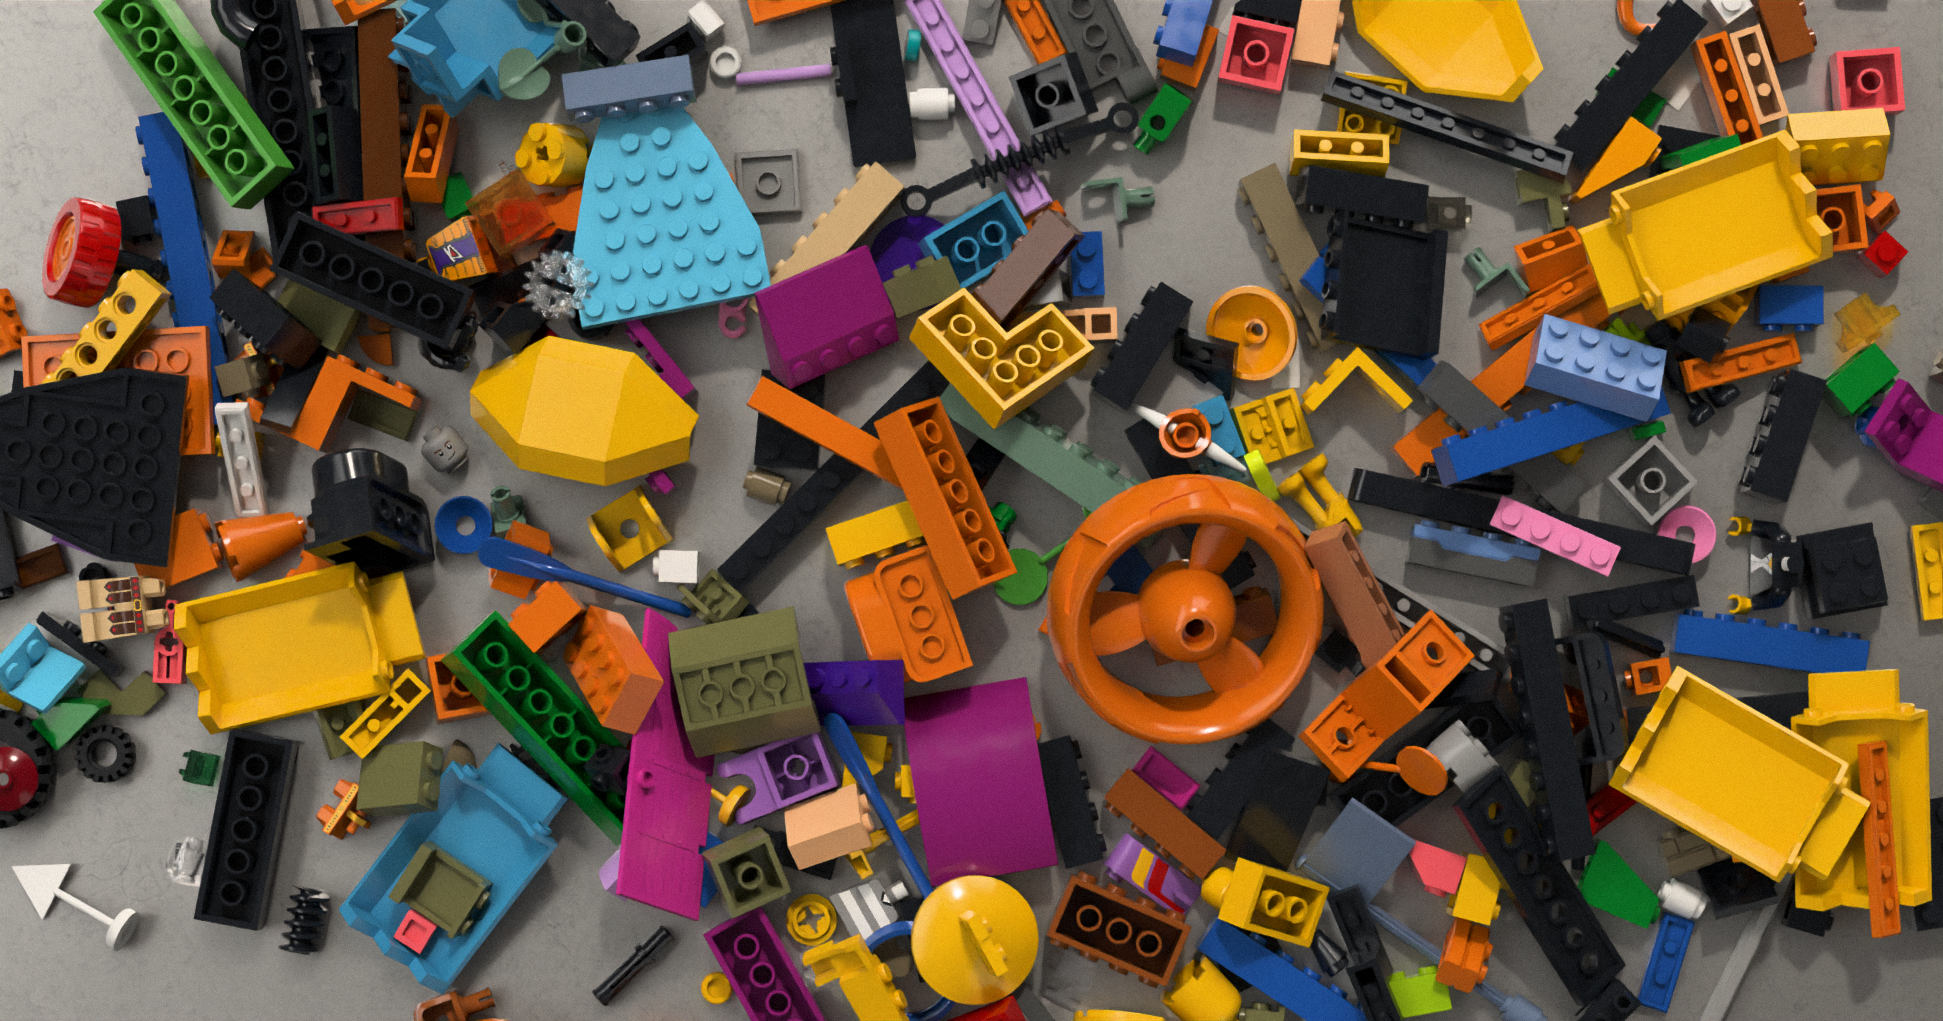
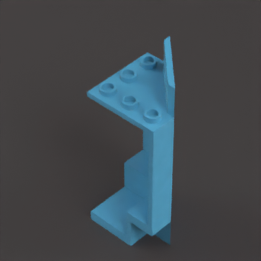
[387,0,560,118]

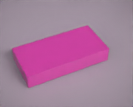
[1131,746,1201,810]

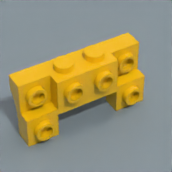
[802,933,910,1021]

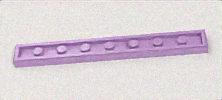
[904,0,1053,218]

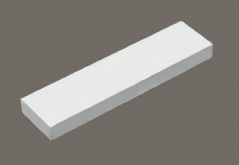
[215,402,270,518]

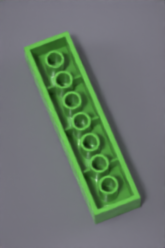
[93,0,295,210]

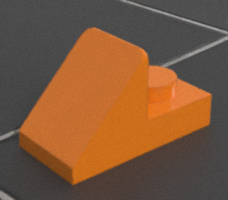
[212,230,255,279]

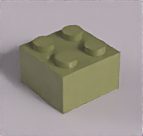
[702,826,792,918]

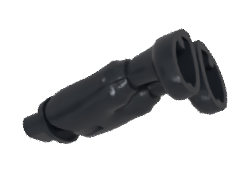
[1644,319,1741,428]

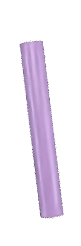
[736,64,832,86]

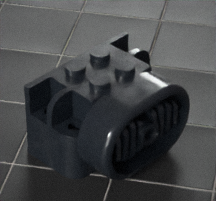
[304,448,435,579]

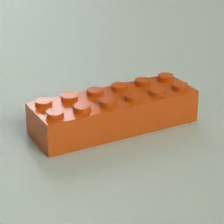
[874,396,1017,600]

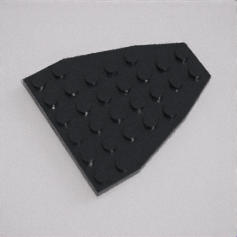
[0,367,190,567]

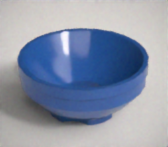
[434,496,493,554]

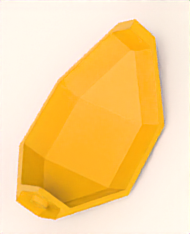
[1352,0,1544,102]
[470,336,699,487]

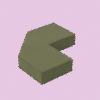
[76,669,168,716]

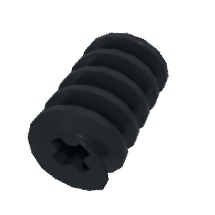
[278,885,331,955]

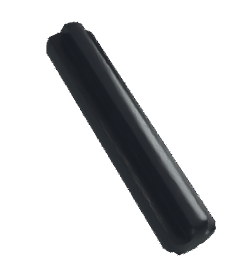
[1586,615,1665,659]

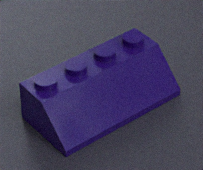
[804,660,905,726]

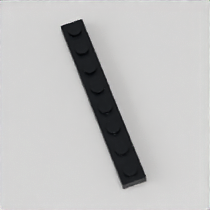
[1321,70,1574,183]

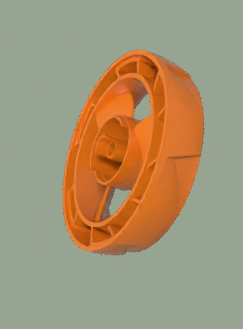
[1046,474,1324,744]

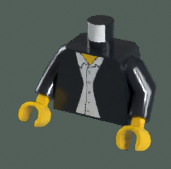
[1728,516,1804,615]

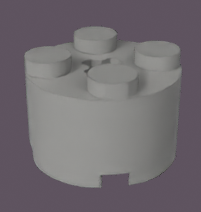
[1425,719,1498,794]

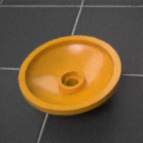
[1206,286,1298,381]

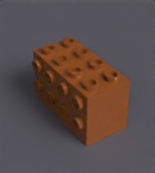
[1046,870,1191,988]

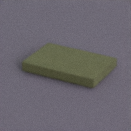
[278,280,361,354]

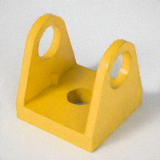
[586,485,674,573]

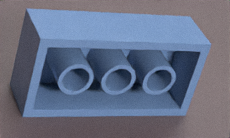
[1524,314,1667,422]

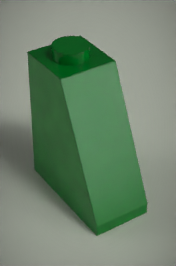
[1577,839,1661,929]

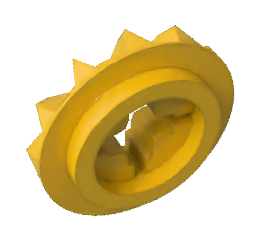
[786,894,837,945]

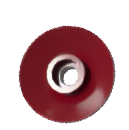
[0,747,39,811]

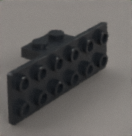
[830,0,916,168]

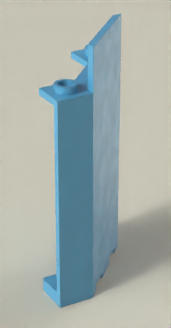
[338,742,569,995]

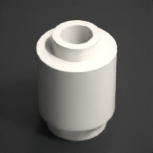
[910,88,955,121]
[1657,878,1707,919]

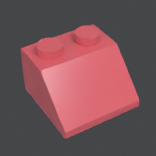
[1406,839,1467,898]

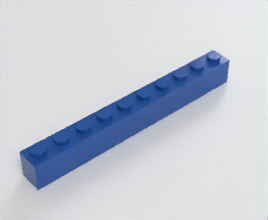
[135,112,238,428]

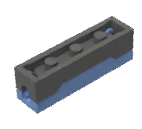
[1405,520,1541,587]

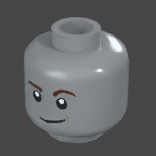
[421,426,468,474]

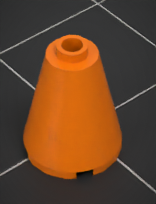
[214,512,307,583]

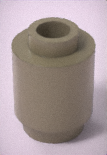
[743,466,792,506]

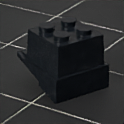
[1796,522,1888,620]

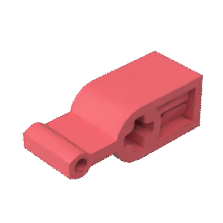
[152,600,187,684]

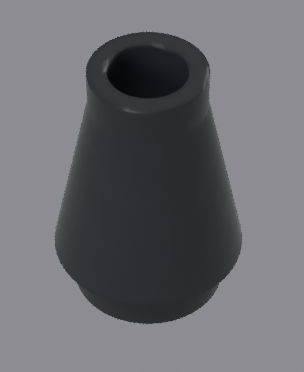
[1310,929,1349,978]

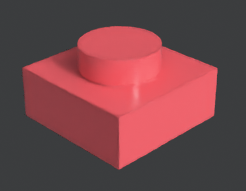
[393,909,438,954]

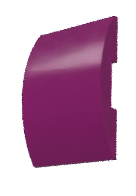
[904,677,1059,887]

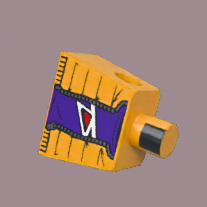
[417,216,498,282]

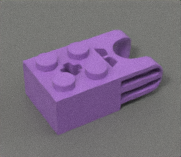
[716,732,842,824]

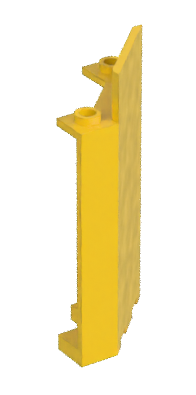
[1577,130,1833,321]
[174,561,426,735]
[1608,666,1871,883]
[1791,669,1932,911]

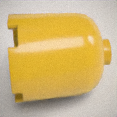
[1160,954,1242,1021]

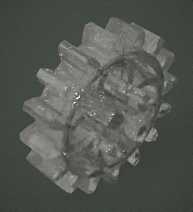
[523,250,593,321]

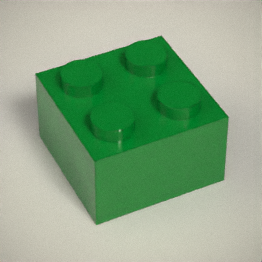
[1822,343,1900,418]

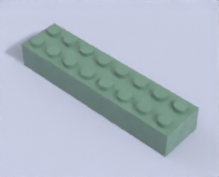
[940,383,1166,549]

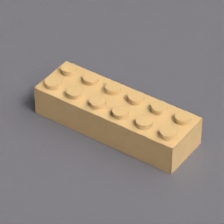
[748,161,905,317]

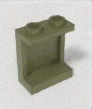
[388,840,493,939]

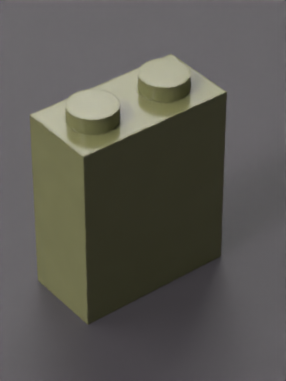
[356,741,443,817]

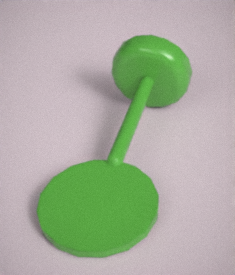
[993,507,1092,605]

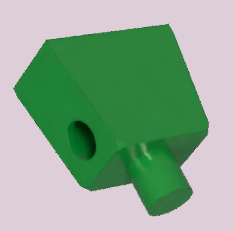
[1132,83,1194,155]

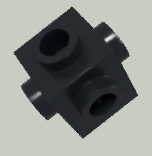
[583,743,631,795]

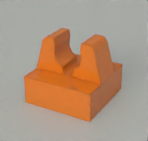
[1863,190,1900,234]

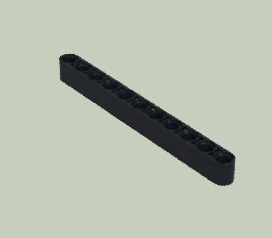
[1347,468,1696,576]

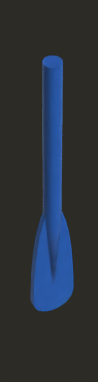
[478,537,692,618]
[824,713,934,900]

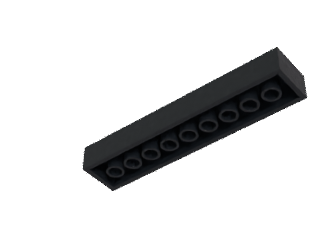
[239,0,319,261]

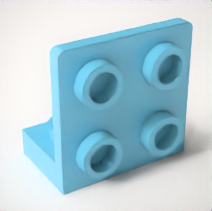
[0,623,86,714]

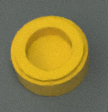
[701,971,733,1004]

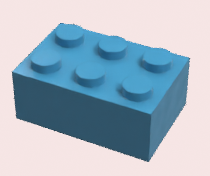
[918,191,1029,289]

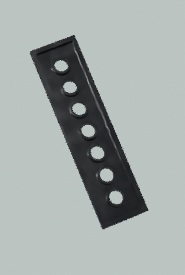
[1452,765,1626,1006]

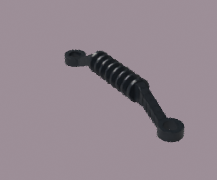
[900,102,1139,218]

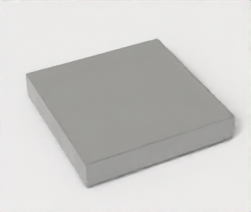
[735,149,802,216]

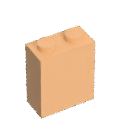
[784,783,874,870]

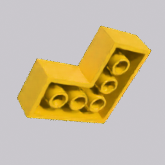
[909,288,1094,430]

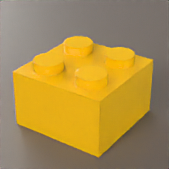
[1446,851,1504,926]

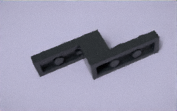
[1326,884,1405,1021]

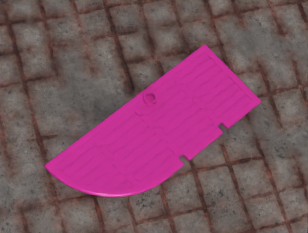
[616,608,715,921]

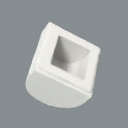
[686,0,726,42]

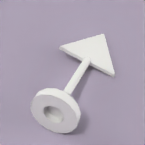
[11,864,139,951]

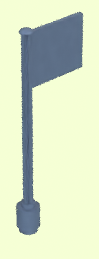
[1295,797,1548,1021]

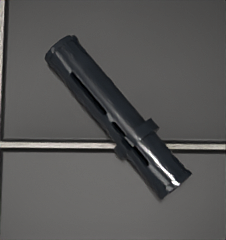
[1420,462,1515,495]
[592,925,675,1006]

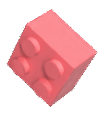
[1217,15,1295,96]
[1829,47,1905,116]

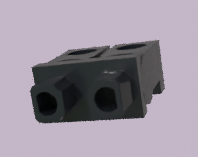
[1569,977,1642,1021]

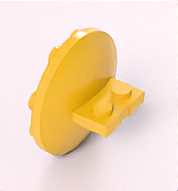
[911,875,1039,1005]

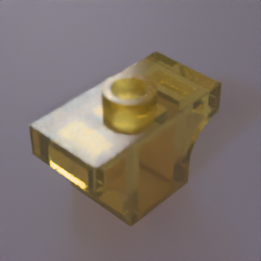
[1833,292,1901,353]

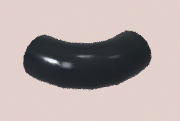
[210,0,261,51]

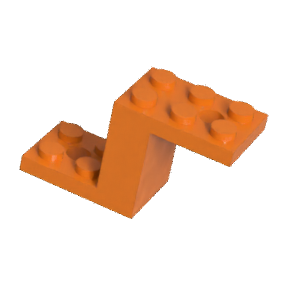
[235,354,423,454]
[1298,609,1475,783]

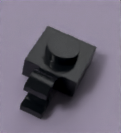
[1314,629,1366,677]

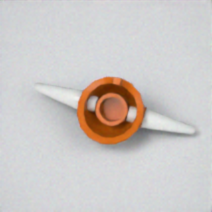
[1130,403,1246,473]

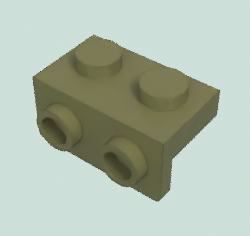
[677,568,750,624]
[313,699,364,760]

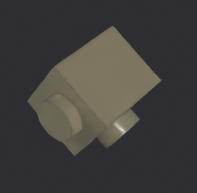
[214,353,272,398]

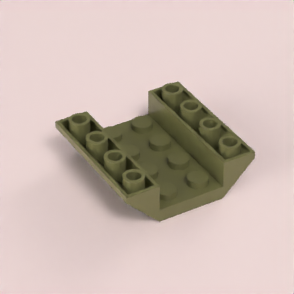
[668,606,822,758]

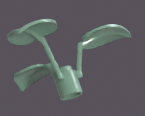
[498,0,626,100]

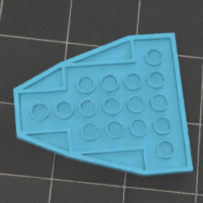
[571,106,771,330]

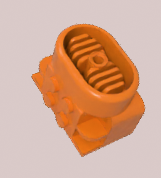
[844,544,973,683]

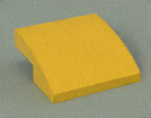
[1229,387,1314,464]

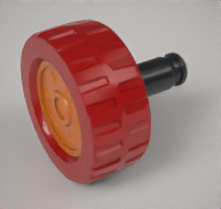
[42,197,164,308]

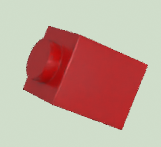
[1856,231,1908,279]

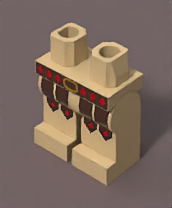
[76,575,170,643]

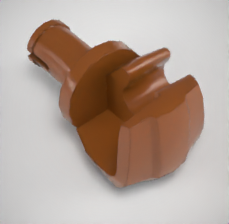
[413,987,496,1021]

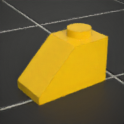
[842,731,893,788]

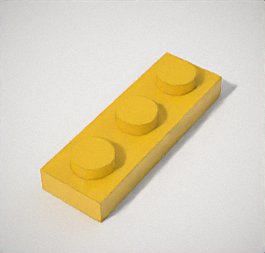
[1909,522,1943,621]

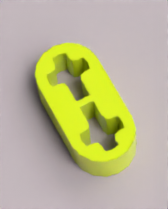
[1244,449,1282,502]

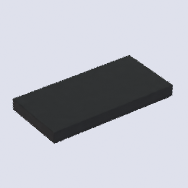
[1224,746,1331,872]

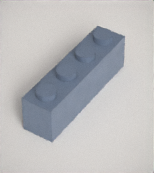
[561,55,697,123]

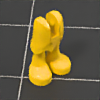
[1276,452,1363,537]

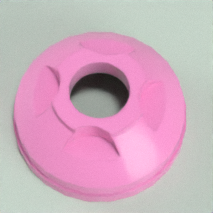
[1657,506,1716,563]

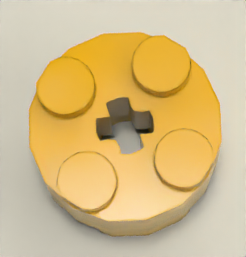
[515,123,589,187]

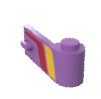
[1103,833,1201,915]

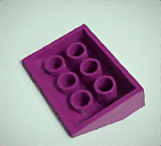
[754,245,899,389]

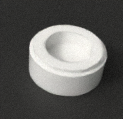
[710,46,742,79]

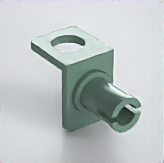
[1081,177,1155,224]
[1464,247,1530,298]
[490,485,527,539]

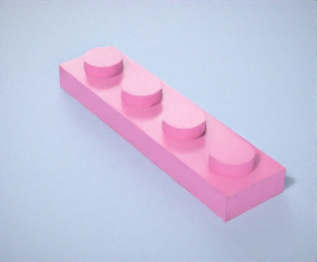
[1489,495,1621,577]

